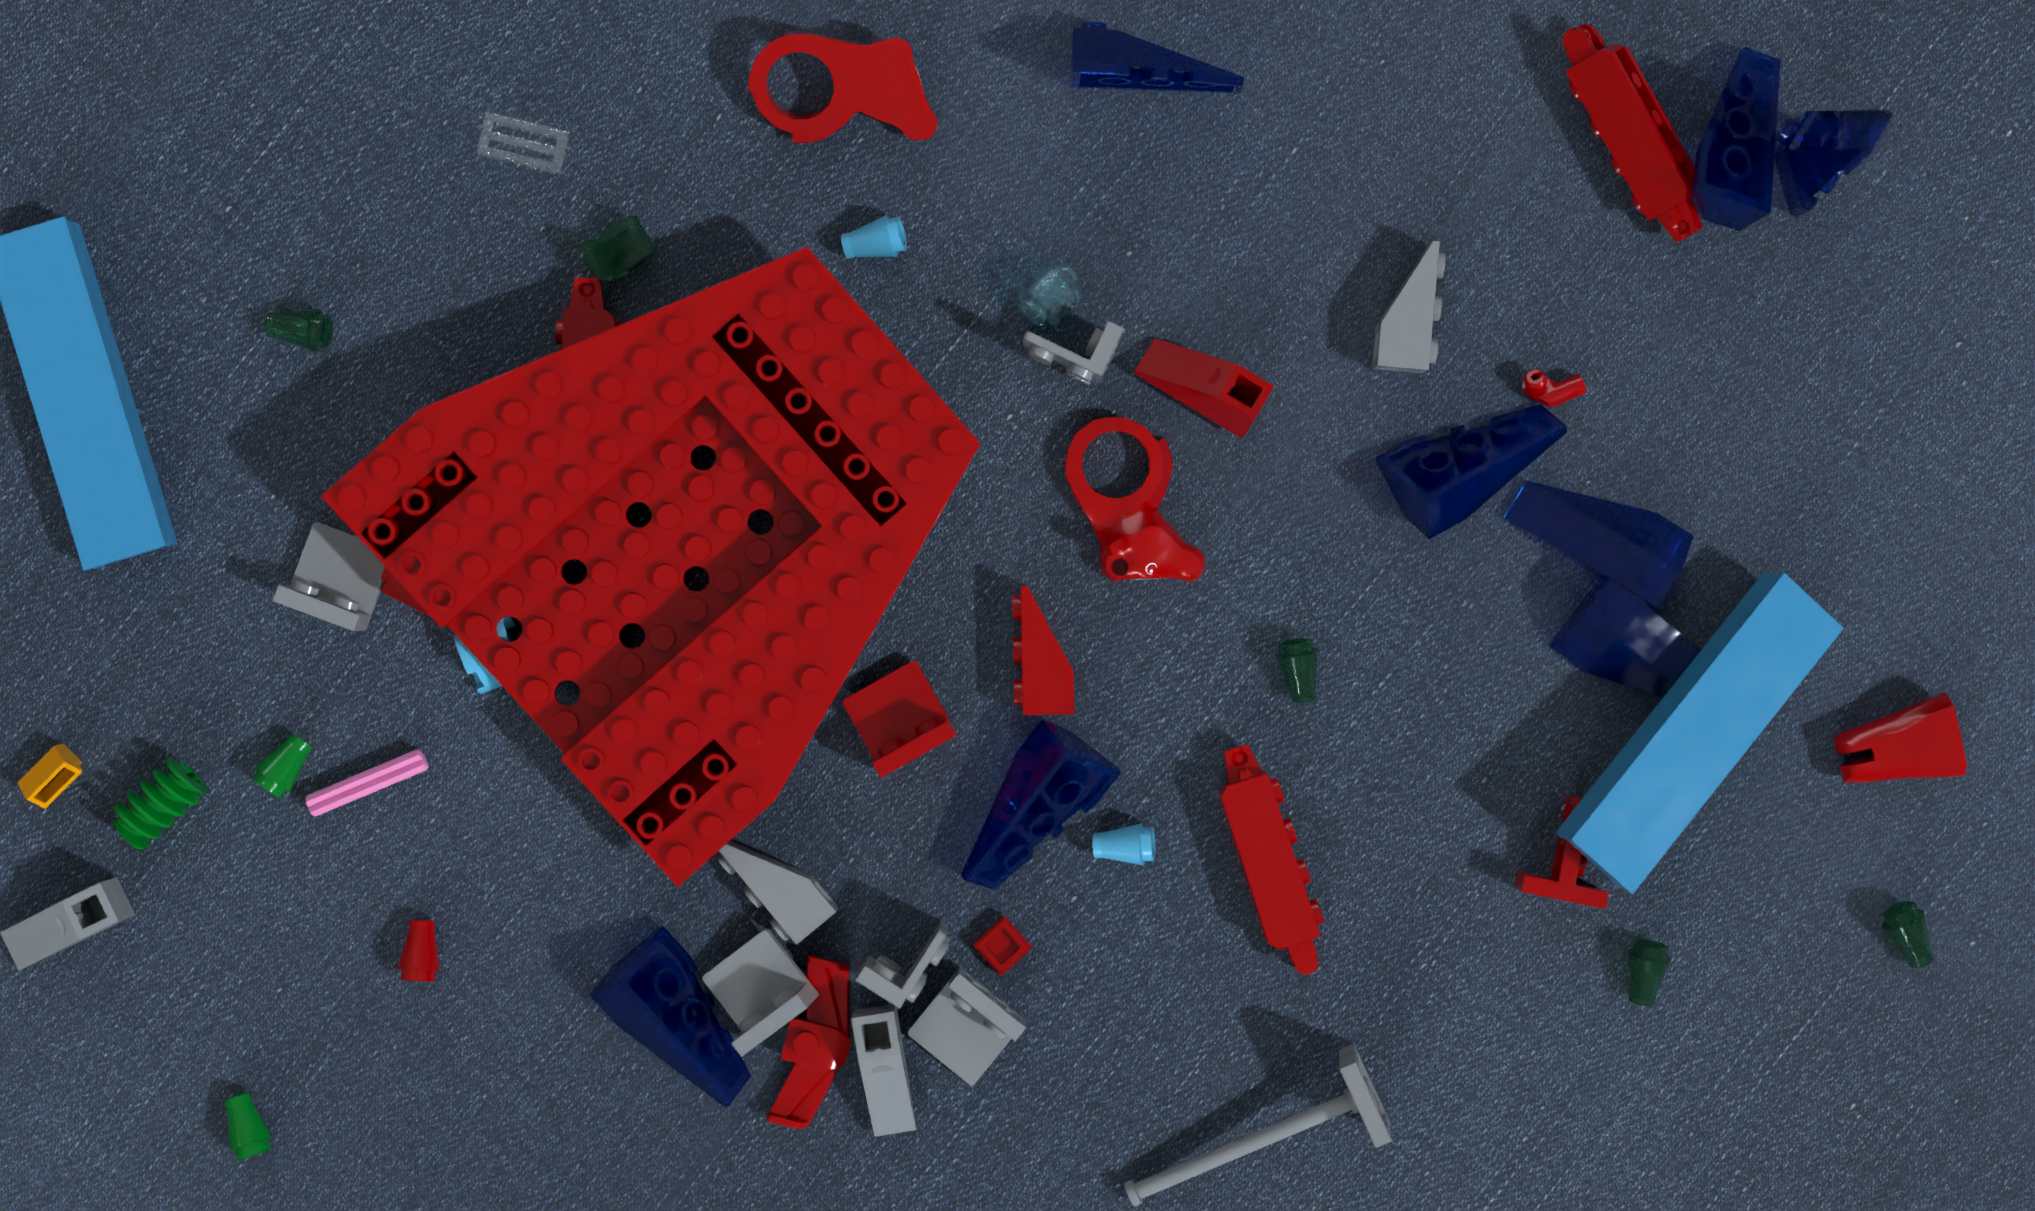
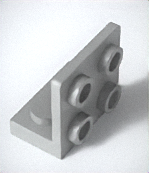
[1023,321,1124,385]
[273,522,385,631]
[856,921,950,1008]
[702,928,819,1057]
[908,967,1026,1085]

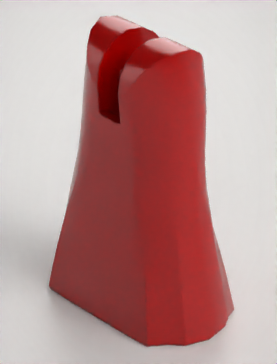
[1833,693,1967,783]

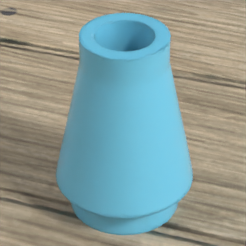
[841,215,907,259]
[1092,823,1155,866]

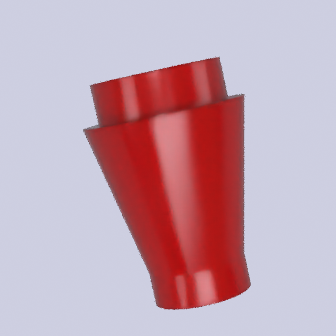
[397,920,440,982]

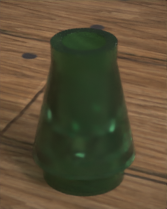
[264,309,333,351]
[1275,638,1318,703]
[1882,901,1934,968]
[1628,939,1671,1006]

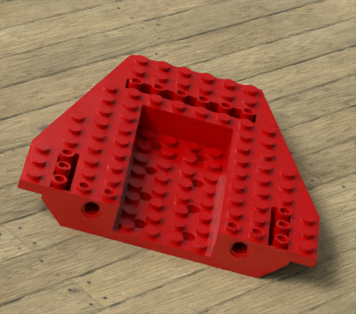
[321,247,981,887]

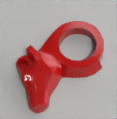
[748,31,938,143]
[1064,415,1205,582]

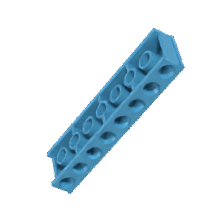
[0,216,178,571]
[1555,572,1844,894]

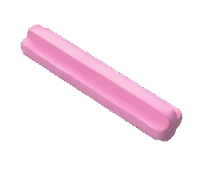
[305,749,429,816]

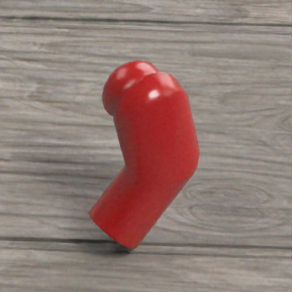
[1522,369,1587,407]

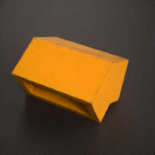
[17,744,83,809]

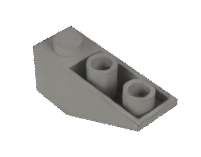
[1372,241,1446,373]
[716,840,839,945]
[0,877,135,971]
[851,1004,917,1137]

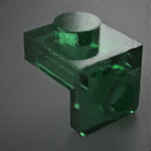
[579,216,657,281]

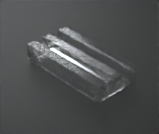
[476,111,571,175]

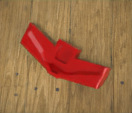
[765,953,851,1129]

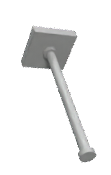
[1124,1044,1392,1207]

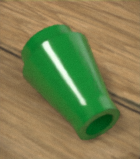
[252,733,313,798]
[224,1093,272,1160]

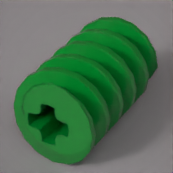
[113,757,209,850]

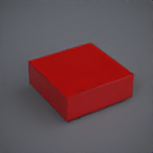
[973,915,1033,976]

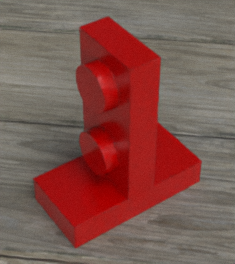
[1514,795,1609,909]

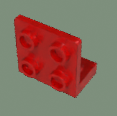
[843,661,957,778]

